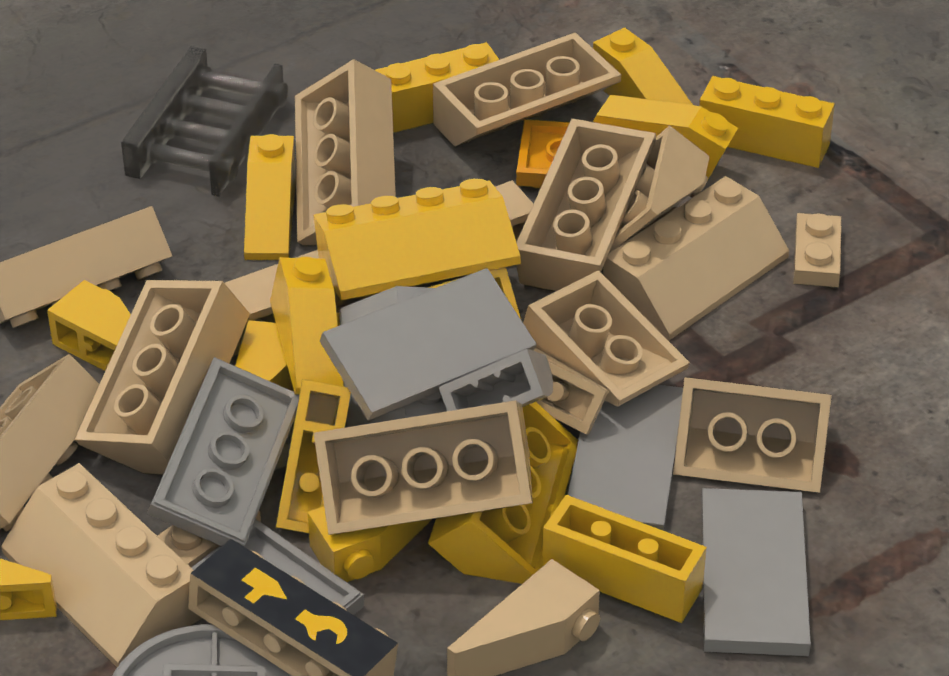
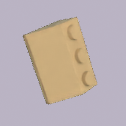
[673,377,832,493]

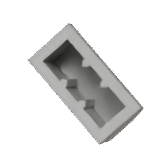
[439,349,553,411]

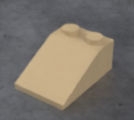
[609,126,709,253]
[523,270,690,407]

